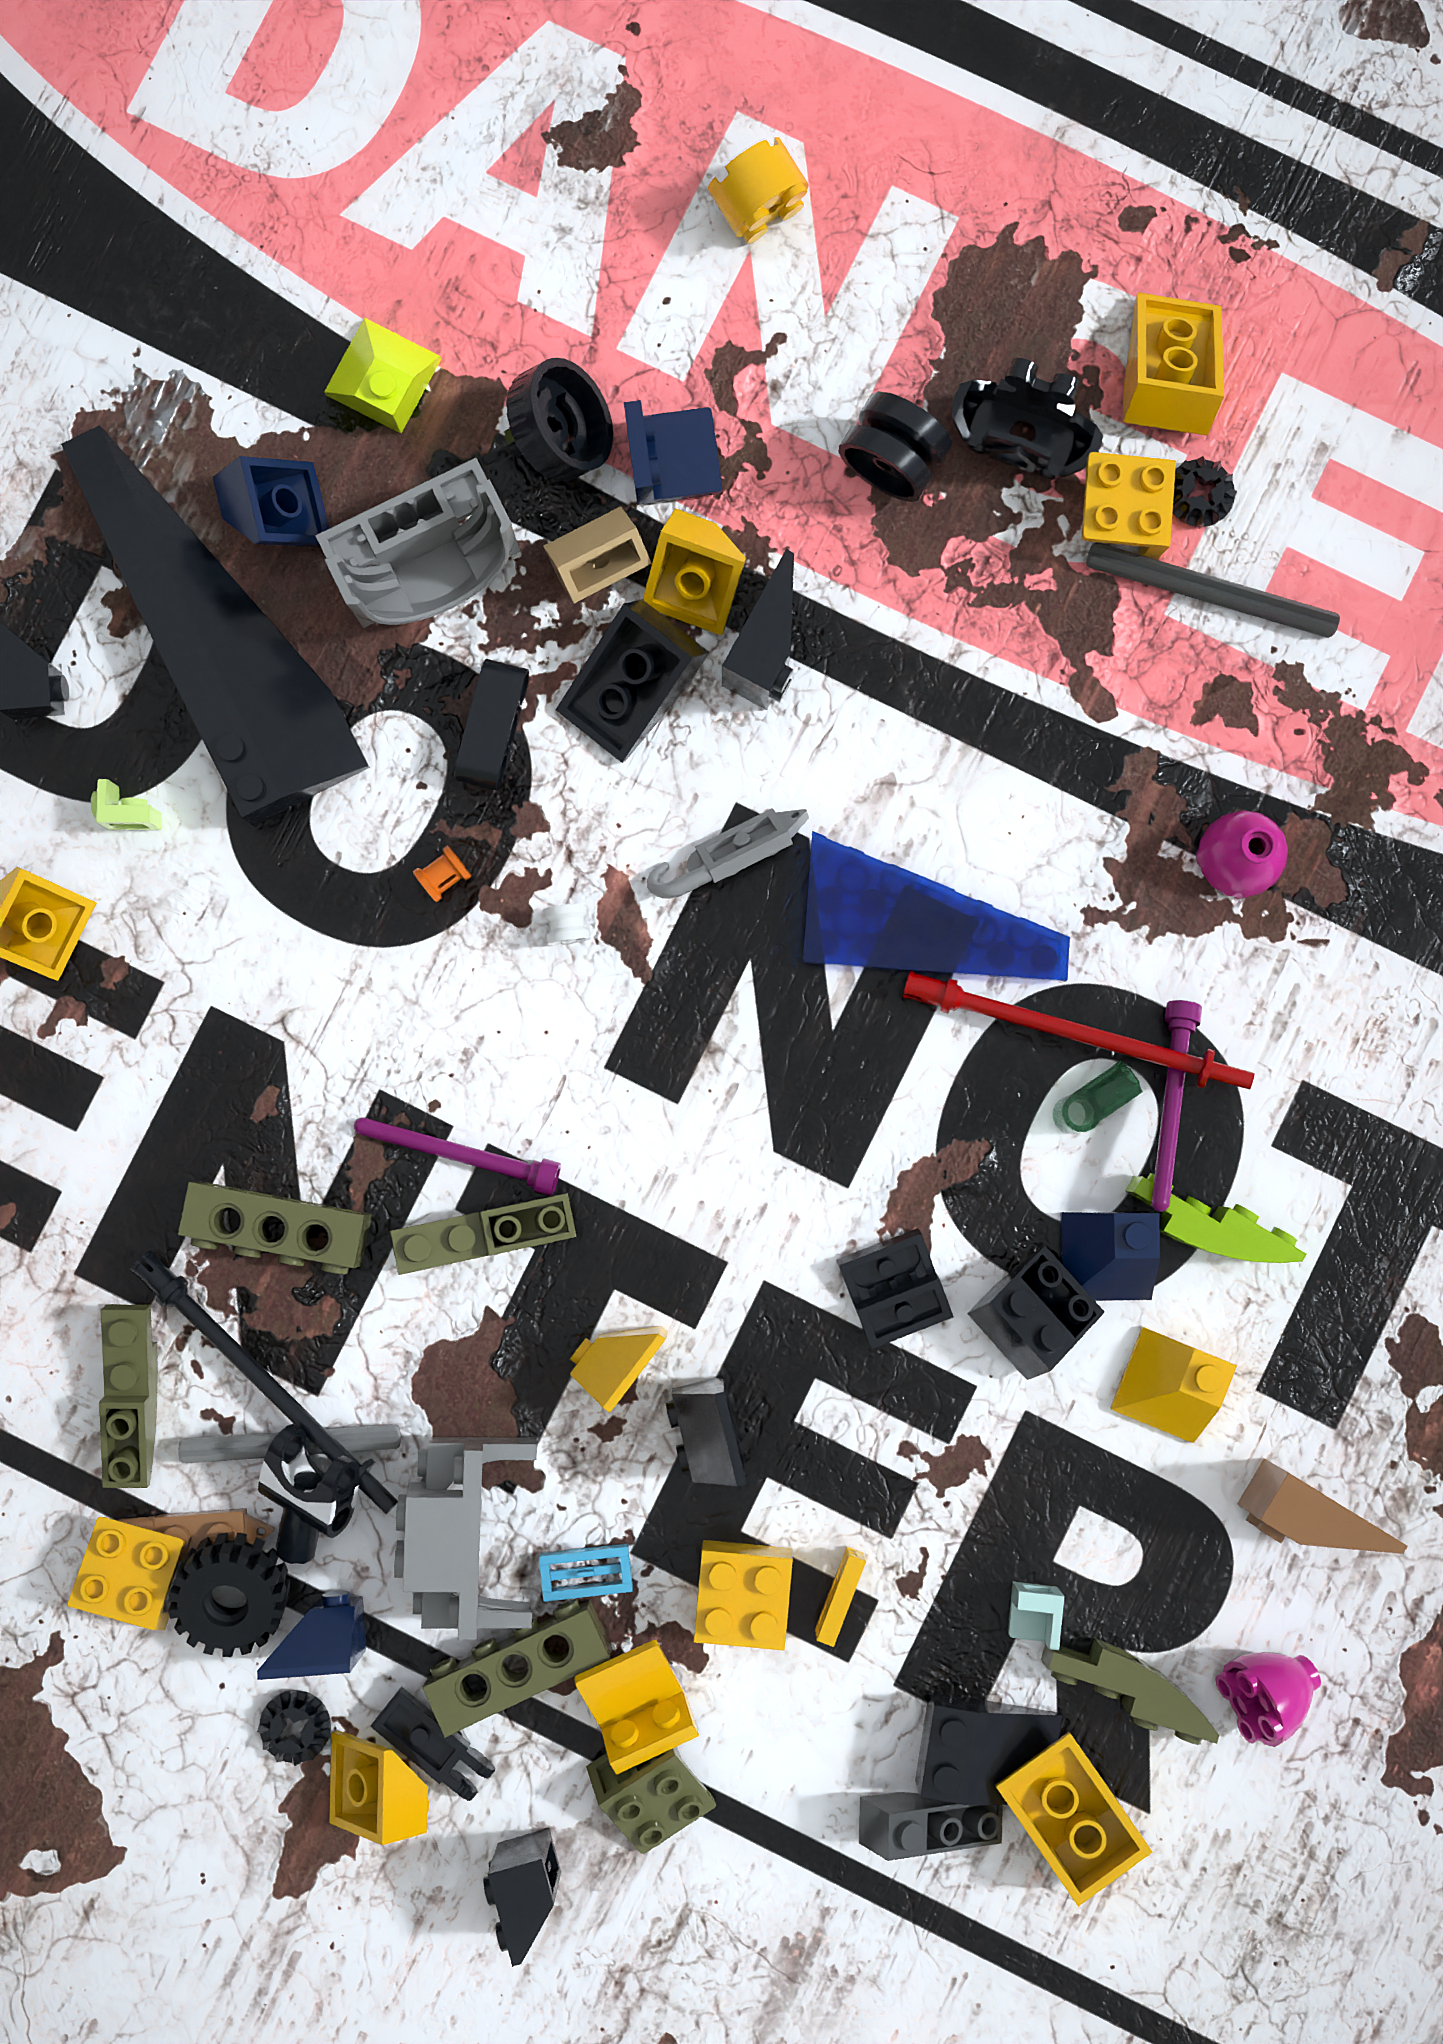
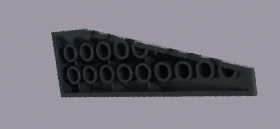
[61,425,370,826]

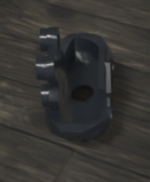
[951,358,1103,480]

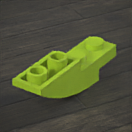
[1125,1173,1307,1263]

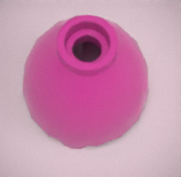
[1196,810,1288,899]
[1215,1652,1321,1747]

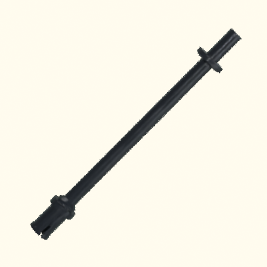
[130,1250,398,1515]

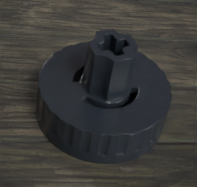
[504,357,613,482]

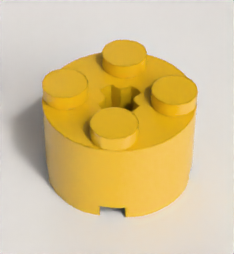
[708,137,809,244]

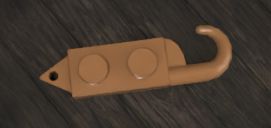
[116,1508,276,1561]

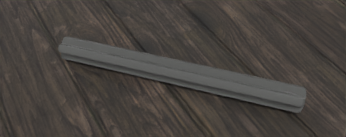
[1086,542,1340,638]

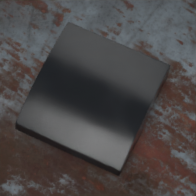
[836,1228,954,1350]

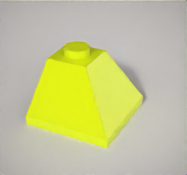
[324,317,441,434]

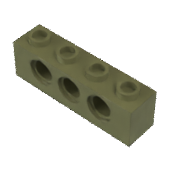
[178,1181,372,1274]
[422,1599,612,1738]

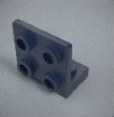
[623,400,722,505]

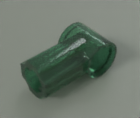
[1053,1061,1143,1134]

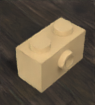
[544,506,652,603]

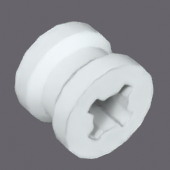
[543,903,591,945]

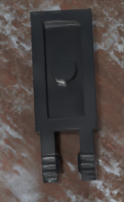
[371,1686,495,1801]

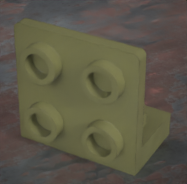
[586,1747,716,1854]

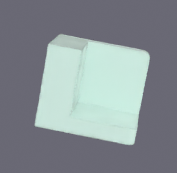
[1008,1582,1064,1650]

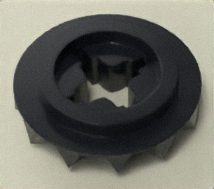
[1172,456,1237,527]
[257,1690,331,1766]

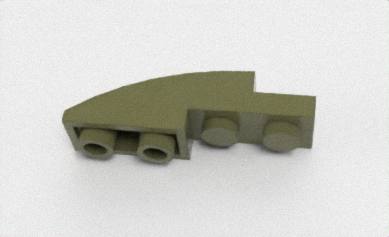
[389,1193,577,1275]
[99,1304,158,1488]
[1041,1638,1219,1745]

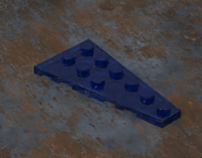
[803,831,1070,982]

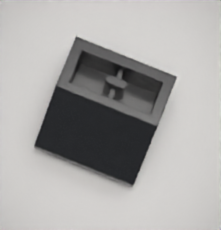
[967,1246,1105,1380]
[483,1828,561,1967]

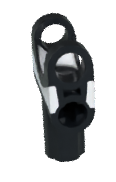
[258,1424,359,1564]

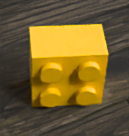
[694,1540,793,1651]

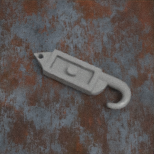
[647,808,809,899]

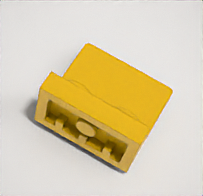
[1082,452,1176,560]
[67,1517,185,1631]
[574,1640,699,1775]

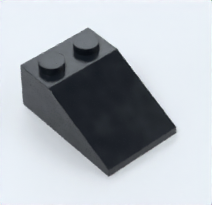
[722,549,794,710]
[555,599,710,763]
[665,1376,747,1486]
[915,1691,1062,1805]

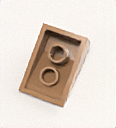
[1237,1458,1408,1554]

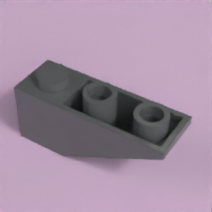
[859,1792,1003,1861]

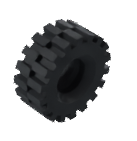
[168,1532,290,1657]

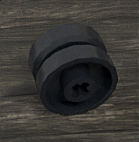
[838,391,953,502]

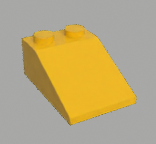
[1123,292,1224,436]
[995,1732,1153,1907]

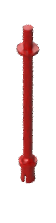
[903,971,1255,1090]

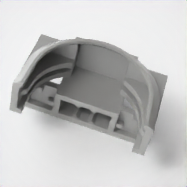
[315,458,521,628]
[394,1437,537,1640]

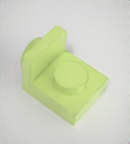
[91,779,162,830]

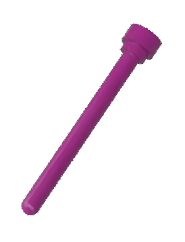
[1151,1000,1202,1212]
[353,1117,561,1197]

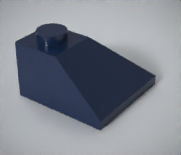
[213,456,329,547]
[1060,1211,1160,1301]
[257,1591,366,1680]

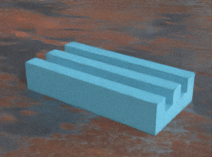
[539,1543,633,1602]

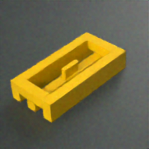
[815,1546,866,1647]

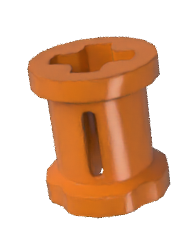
[413,845,471,902]

